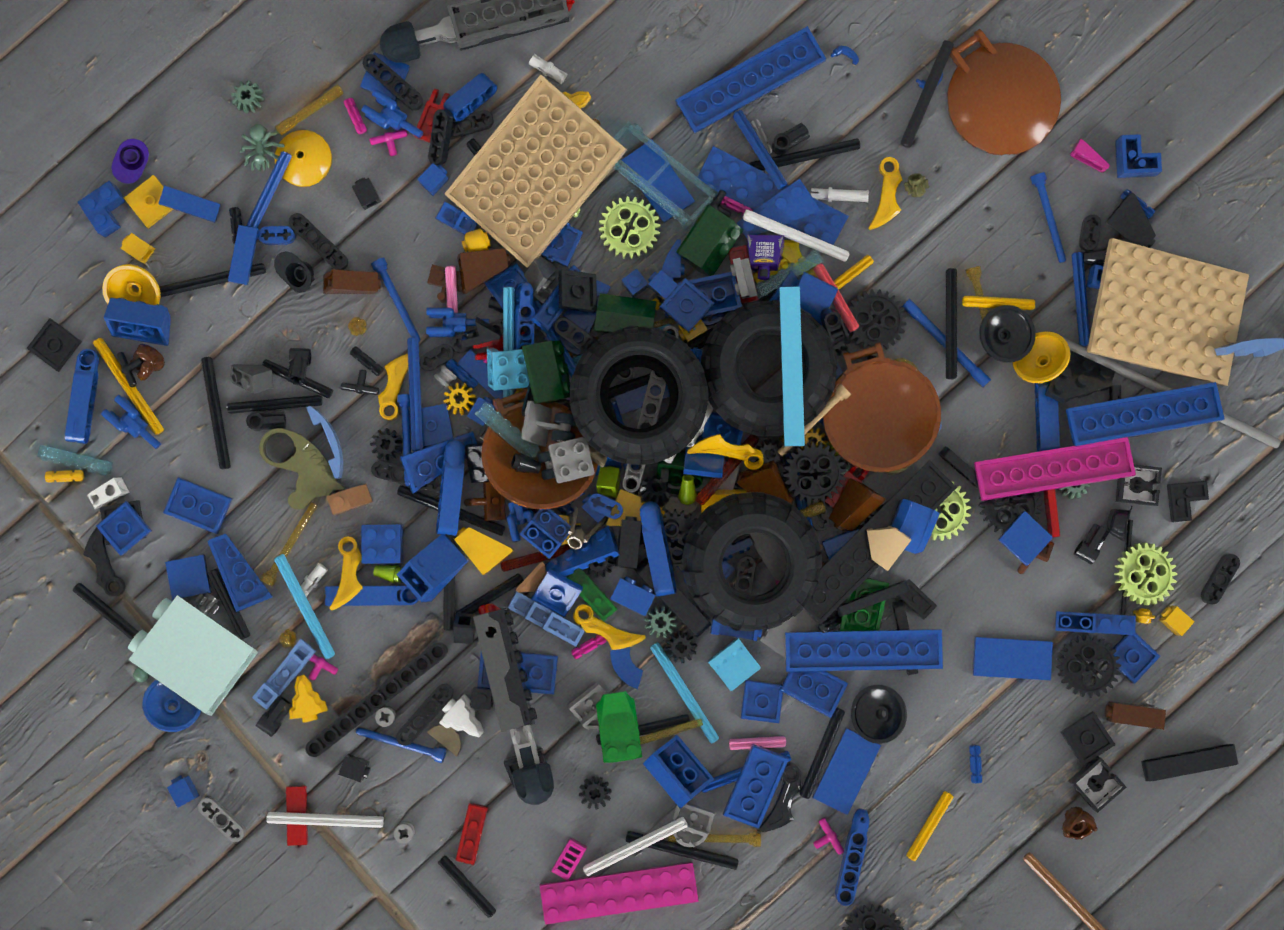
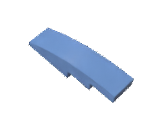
[1215,338,1284,357]
[507,591,585,647]

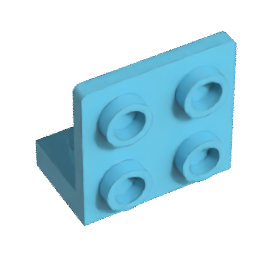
[487,348,530,390]
[708,637,761,691]

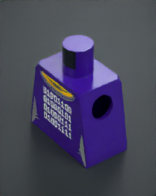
[747,235,784,280]

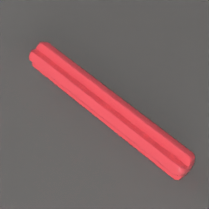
[813,263,859,332]

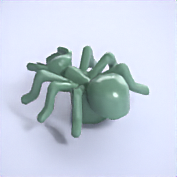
[239,124,285,171]

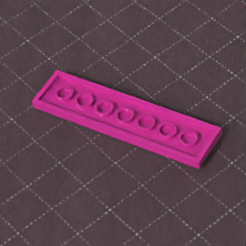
[974,437,1136,501]
[540,862,699,925]

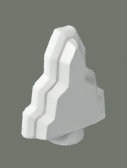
[439,693,484,737]

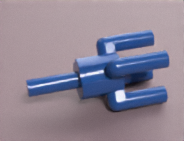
[361,89,423,138]
[426,308,490,337]
[101,395,161,449]
[507,502,534,542]

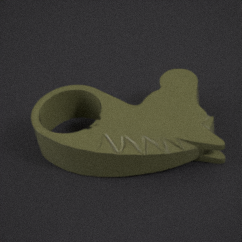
[259,428,345,510]

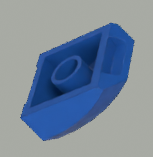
[891,499,940,554]

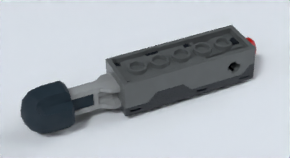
[380,0,575,63]
[473,603,554,805]

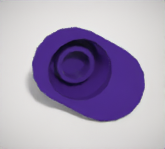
[111,138,149,184]

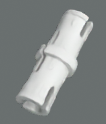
[529,54,567,84]
[301,563,328,597]

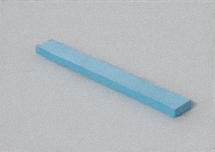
[779,287,805,447]

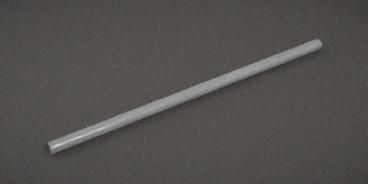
[1063,337,1281,449]

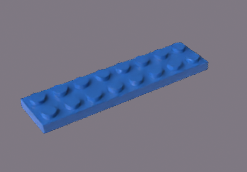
[676,26,826,134]
[696,146,849,245]
[1066,382,1225,446]
[785,629,943,672]

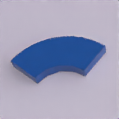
[610,647,643,689]

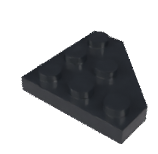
[1045,350,1116,403]

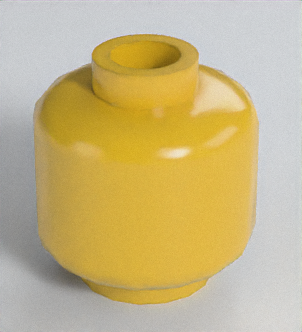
[462,229,491,252]

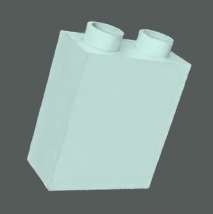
[128,595,258,716]

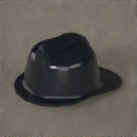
[274,251,315,293]
[1107,506,1132,552]

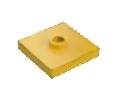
[124,175,173,229]

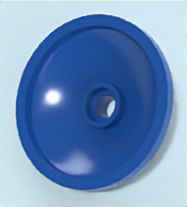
[142,680,201,732]

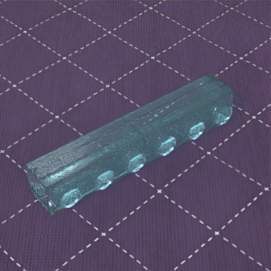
[756,250,824,298]
[475,402,540,459]
[37,445,113,476]

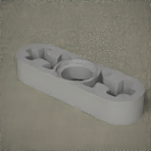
[198,797,246,842]

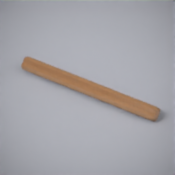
[1023,852,1106,930]

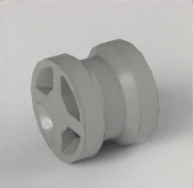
[433,365,457,389]
[375,706,396,727]
[394,822,415,843]

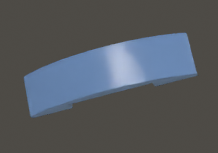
[306,406,343,479]
[252,639,316,710]

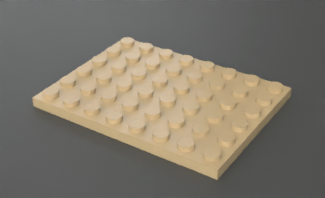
[445,74,627,268]
[1087,238,1249,386]

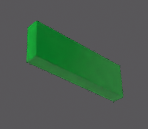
[566,568,617,621]

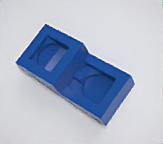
[435,202,477,235]

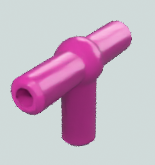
[369,129,408,156]
[309,655,338,681]
[813,818,844,855]

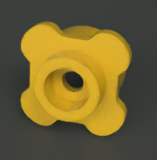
[1133,608,1155,624]

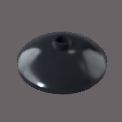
[979,305,1035,363]
[851,685,907,744]

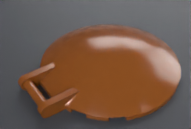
[947,29,1061,156]
[823,342,941,472]
[481,387,598,509]

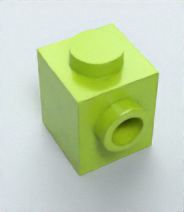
[596,466,621,498]

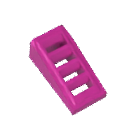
[1070,138,1110,173]
[551,837,587,881]

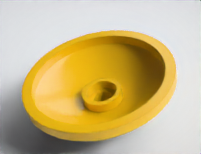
[275,130,332,187]
[103,264,161,305]
[1012,332,1070,383]

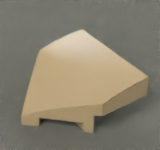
[867,526,911,571]

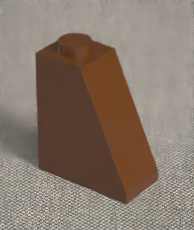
[457,248,510,294]
[323,269,381,294]
[737,460,793,504]
[829,478,886,531]
[1105,701,1166,730]

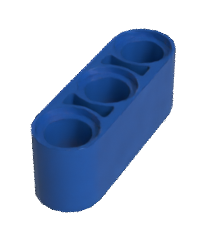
[443,73,497,122]

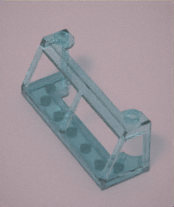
[612,122,717,232]

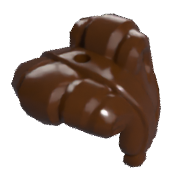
[130,343,165,381]
[1062,807,1098,840]

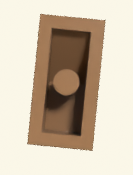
[327,484,373,515]

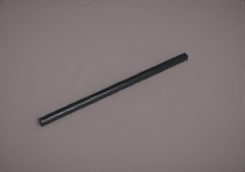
[1120,520,1133,615]

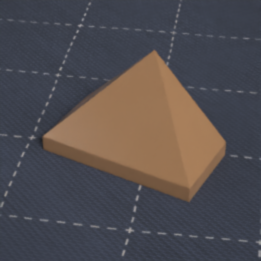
[515,561,546,592]

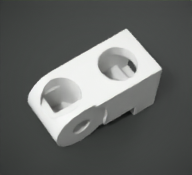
[87,477,129,509]

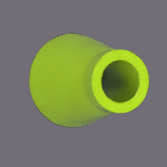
[678,475,697,505]
[373,565,402,584]

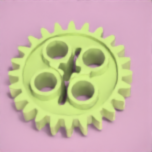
[599,196,660,259]
[931,481,971,541]
[1114,543,1177,605]

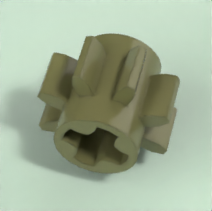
[904,173,929,197]

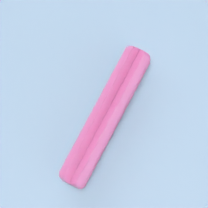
[445,265,458,313]
[729,736,786,750]

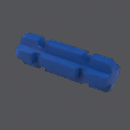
[1120,189,1155,219]
[446,359,478,389]
[969,745,982,784]

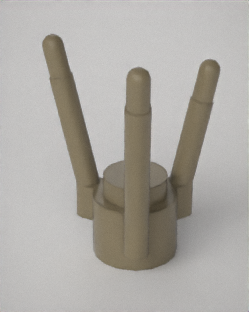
[567,507,606,549]

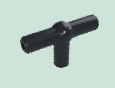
[709,190,731,218]
[117,352,144,387]
[341,370,379,395]

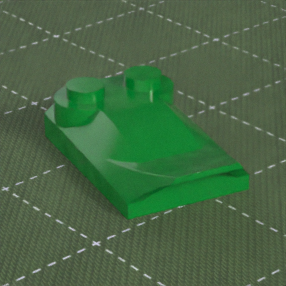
[839,578,889,631]
[596,691,642,763]

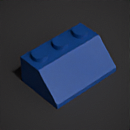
[678,272,742,317]
[104,298,171,346]
[643,735,715,809]

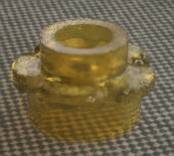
[348,317,367,336]
[280,629,296,648]

